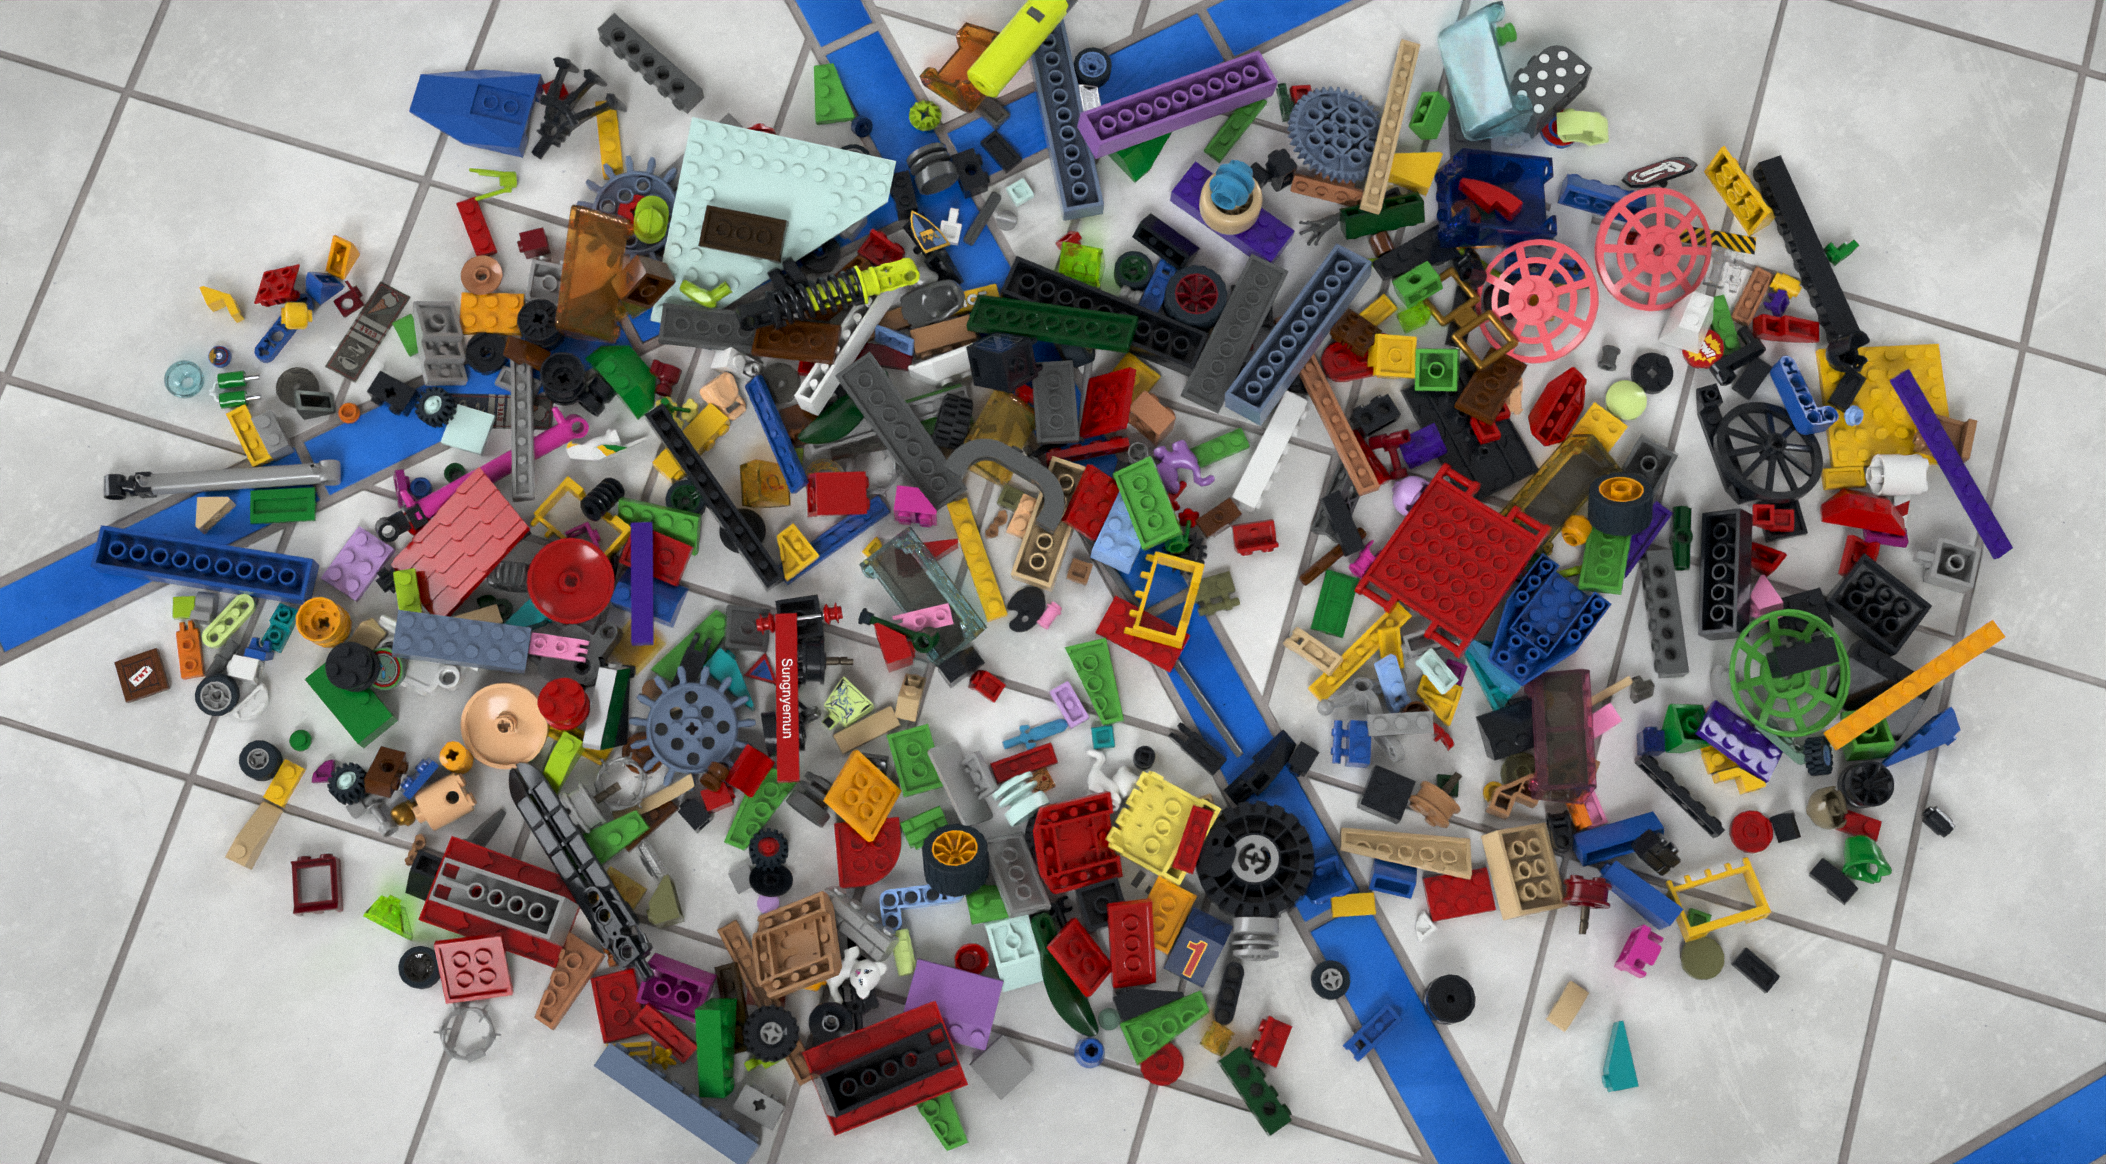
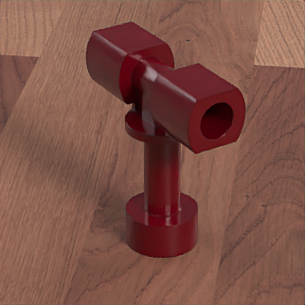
[1368,429,1411,480]

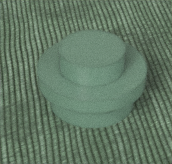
[1098,1008,1120,1030]

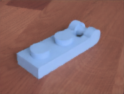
[1374,654,1412,713]

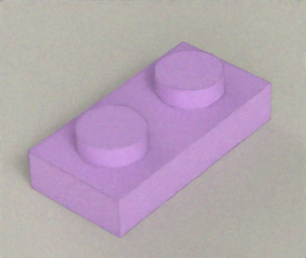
[1049,681,1090,729]

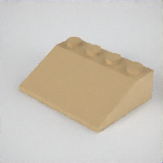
[1481,822,1568,921]

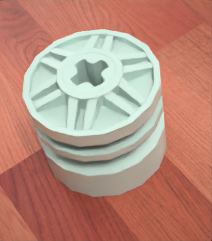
[992,771,1050,827]

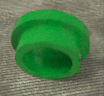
[289,730,312,752]

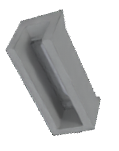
[1401,627,1458,660]

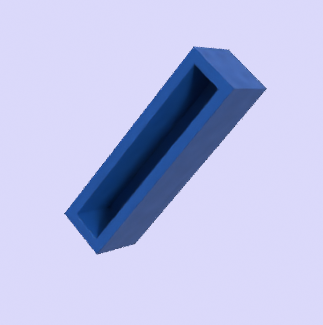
[1573,811,1664,867]

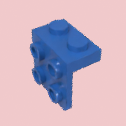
[1306,853,1353,905]

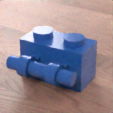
[1330,720,1371,768]

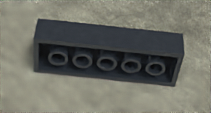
[1698,508,1753,641]

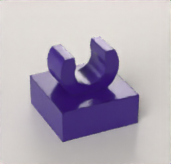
[1763,289,1790,317]

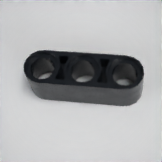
[1212,962,1244,1026]

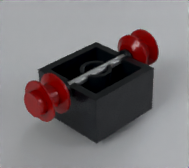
[756,594,843,641]

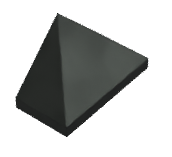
[293,390,336,420]

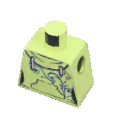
[821,677,874,731]

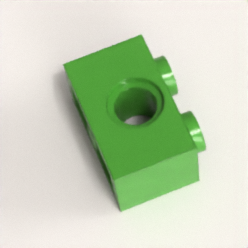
[1392,261,1443,309]

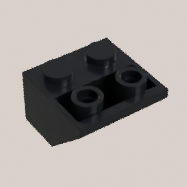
[405,849,442,901]

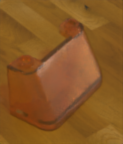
[919,22,1000,113]

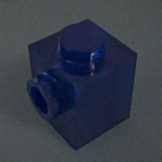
[1637,727,1665,756]

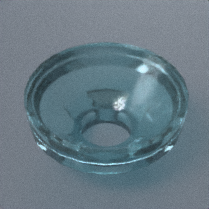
[164,360,204,399]

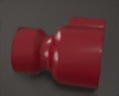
[649,359,682,397]

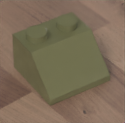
[646,874,685,929]

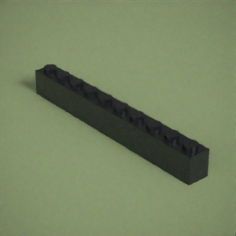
[1753,155,1860,344]
[645,403,785,592]

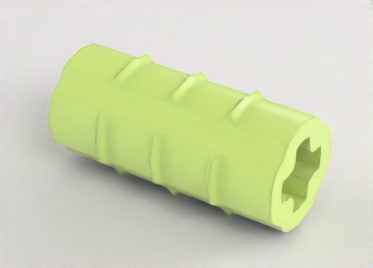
[893,929,916,977]

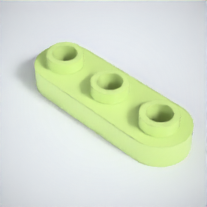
[202,594,256,649]

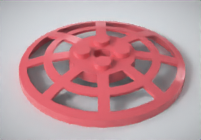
[1595,187,1712,311]
[1476,239,1599,364]

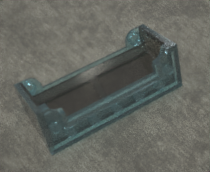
[859,526,988,667]

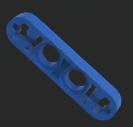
[254,293,315,363]

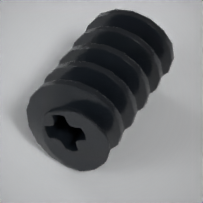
[580,477,625,522]

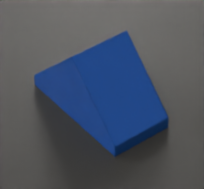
[306,272,345,305]

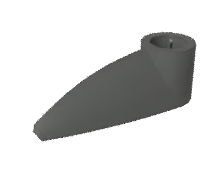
[462,809,506,847]

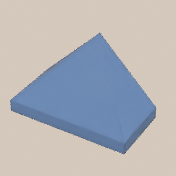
[875,325,914,356]

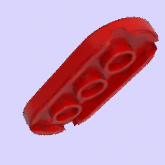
[1321,333,1389,382]

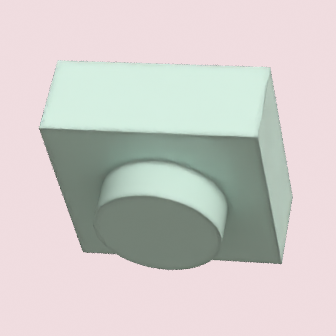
[1006,178,1034,207]

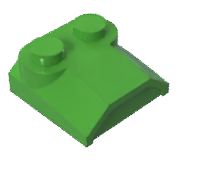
[965,884,1008,925]

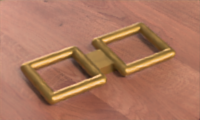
[1421,266,1518,371]

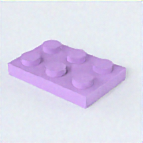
[321,526,395,603]

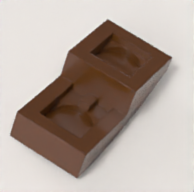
[503,336,551,371]

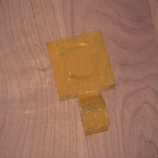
[611,301,649,322]

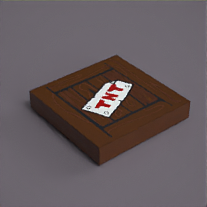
[114,648,170,703]

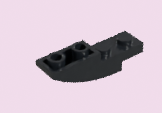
[1223,729,1297,806]

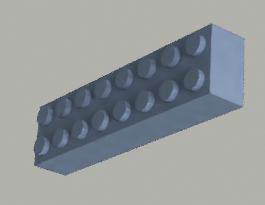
[594,1042,761,1164]

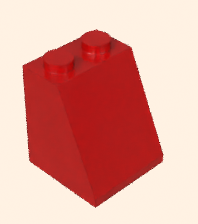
[806,471,870,517]

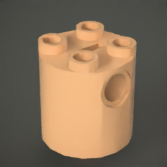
[412,772,477,831]

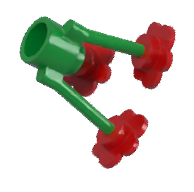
[1164,501,1200,553]

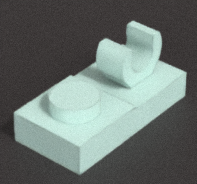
[1415,648,1459,695]

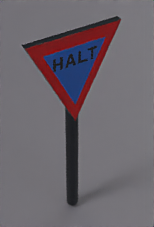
[743,653,807,710]

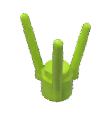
[469,168,517,201]

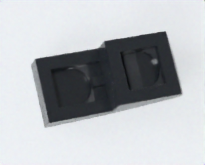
[1809,858,1858,905]

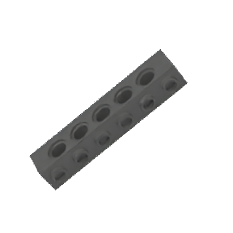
[597,13,704,114]
[1639,549,1689,679]

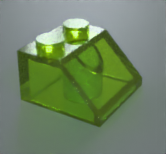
[1059,242,1106,287]

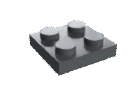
[723,605,770,653]

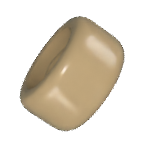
[1199,173,1263,235]

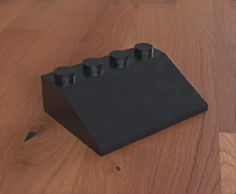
[1824,553,1932,657]
[1825,640,1933,741]

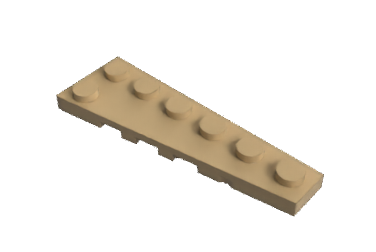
[1340,827,1472,879]

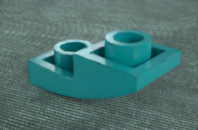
[260,603,298,653]

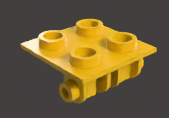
[1569,402,1628,460]

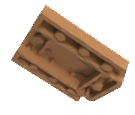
[752,891,842,1000]

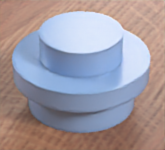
[1844,405,1864,426]

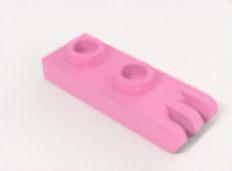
[892,603,953,632]
[528,632,589,663]

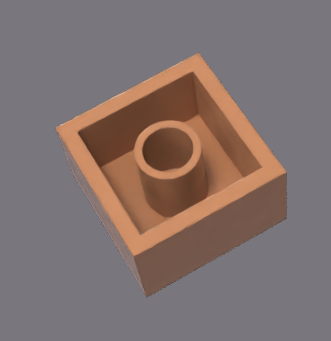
[1128,390,1176,447]

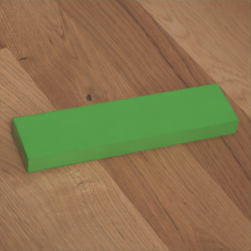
[1204,99,1267,163]

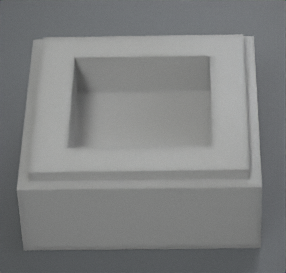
[728,864,751,894]

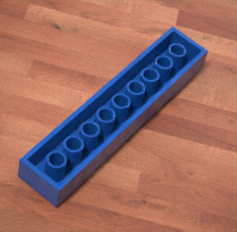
[91,525,319,605]

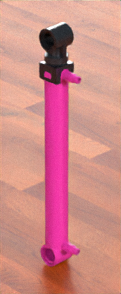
[375,406,589,543]

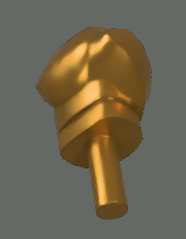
[390,800,418,826]

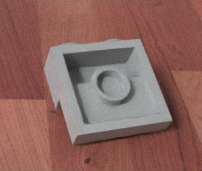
[525,255,577,308]

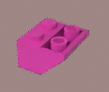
[894,485,937,528]

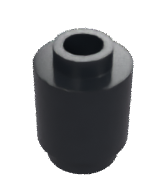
[1922,806,1955,838]

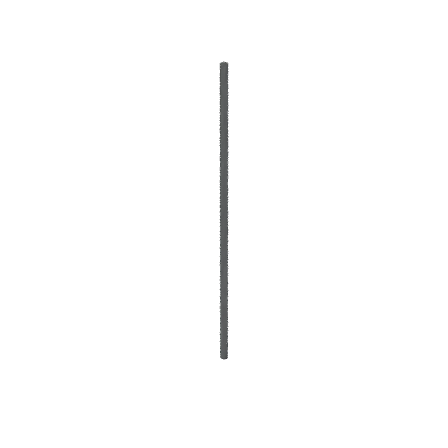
[1023,444,1244,758]

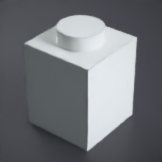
[227,655,264,685]

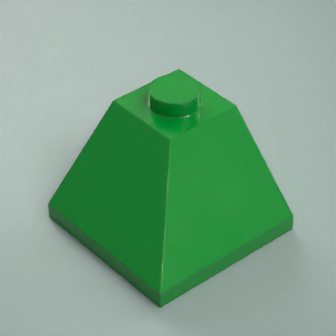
[1660,704,1712,753]

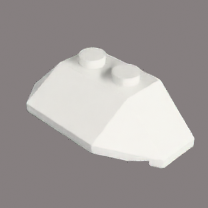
[908,343,973,388]

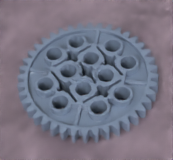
[1287,86,1381,184]

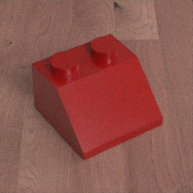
[874,623,916,673]

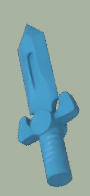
[1002,719,1068,750]

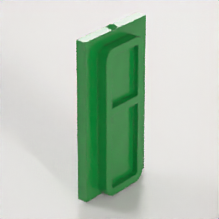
[250,487,316,524]
[1310,569,1359,639]

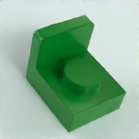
[1824,239,1860,266]

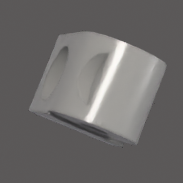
[190,591,219,625]

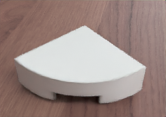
[1415,911,1438,942]

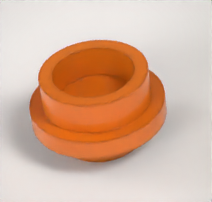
[338,403,360,424]

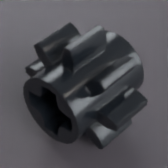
[375,567,396,594]

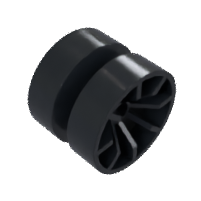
[1837,761,1894,809]

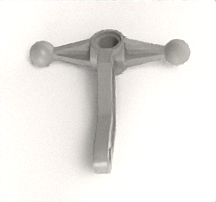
[1317,669,1407,762]

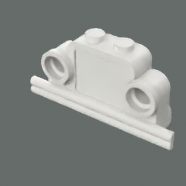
[378,614,480,697]

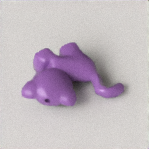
[1153,440,1215,494]

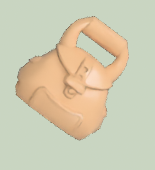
[700,372,746,421]

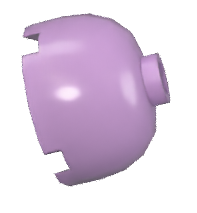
[1392,476,1429,517]

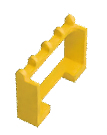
[530,476,631,561]
[1124,551,1205,649]
[1666,857,1771,943]

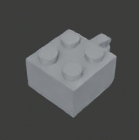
[1913,538,1981,594]

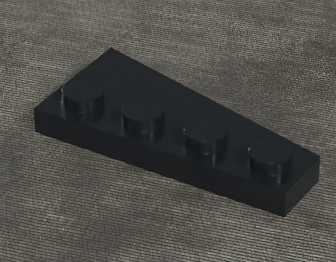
[1372,224,1461,281]

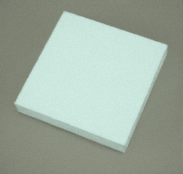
[441,404,496,456]

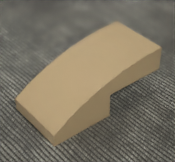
[1546,981,1589,1032]

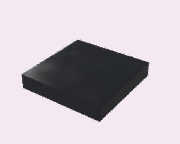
[1755,500,1808,543]

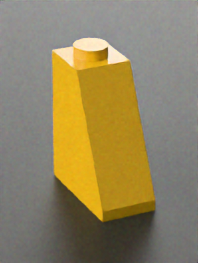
[1388,152,1443,196]

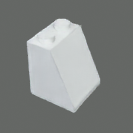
[1659,291,1714,354]

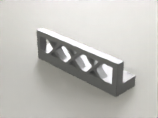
[1310,459,1360,543]

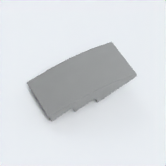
[413,301,468,386]

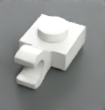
[940,208,962,246]

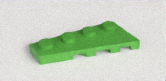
[618,497,702,556]
[651,610,726,683]
[1065,638,1124,726]
[582,810,650,865]
[1120,990,1209,1066]
[916,1092,969,1151]

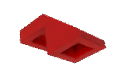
[1752,504,1794,532]

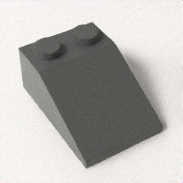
[1619,433,1678,496]

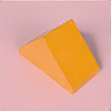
[325,235,360,280]

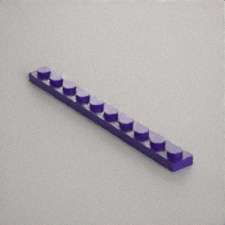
[1889,369,2013,559]

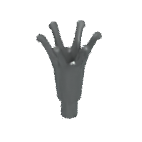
[1299,212,1340,246]

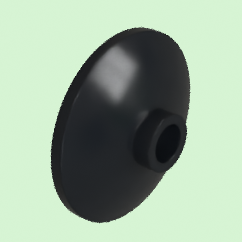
[749,865,793,897]
[808,1001,853,1043]

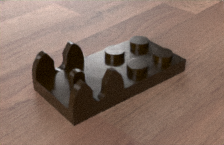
[698,205,789,264]

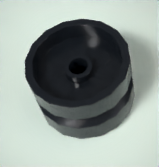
[767,256,808,295]
[1422,974,1476,1025]

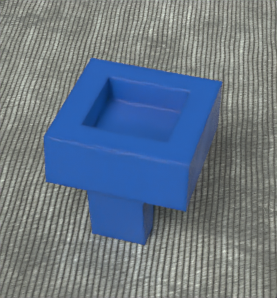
[244,637,274,661]

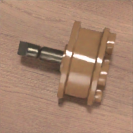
[1409,772,1462,828]

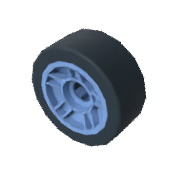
[1074,47,1112,88]

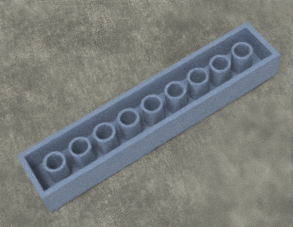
[1028,19,1104,221]
[1225,244,1372,426]

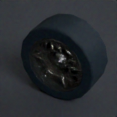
[398,946,440,989]

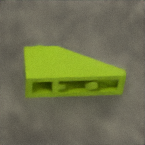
[543,731,585,795]

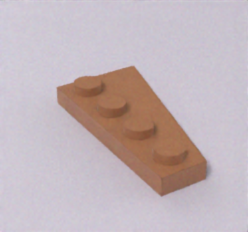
[534,932,606,1031]

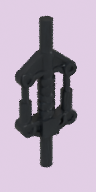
[838,937,879,1031]

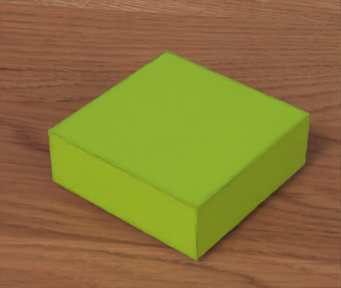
[172,596,196,619]

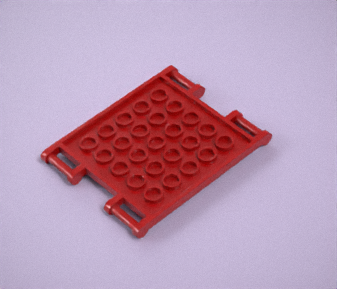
[1354,463,1552,659]

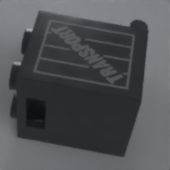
[966,331,1043,393]

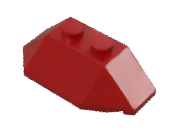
[1528,367,1587,446]
[1820,488,1906,536]

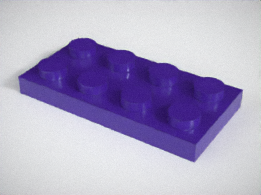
[1696,700,1783,783]

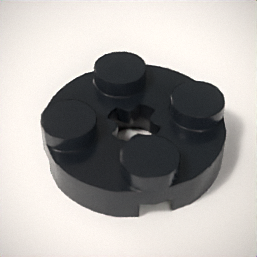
[800,238,841,273]
[465,332,509,375]
[1631,353,1673,394]

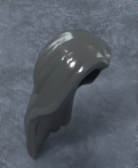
[900,279,965,330]

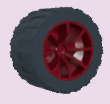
[1163,265,1227,332]

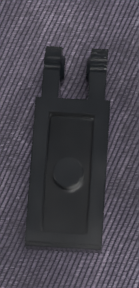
[670,632,713,695]
[1168,722,1227,777]

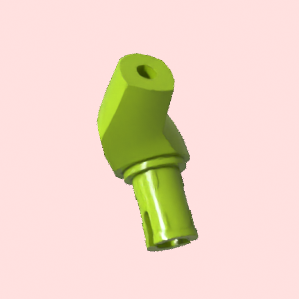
[679,280,733,308]

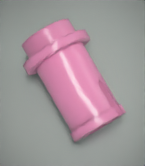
[1037,602,1062,630]

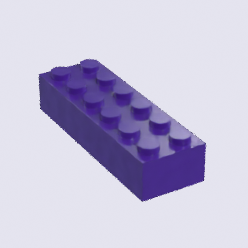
[1170,161,1295,264]

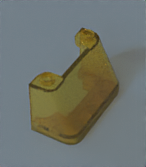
[963,390,1036,488]

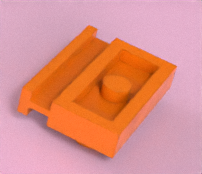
[1563,784,1592,832]

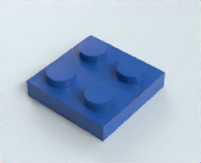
[399,757,439,800]

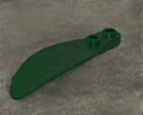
[798,369,890,444]
[1031,913,1099,1037]

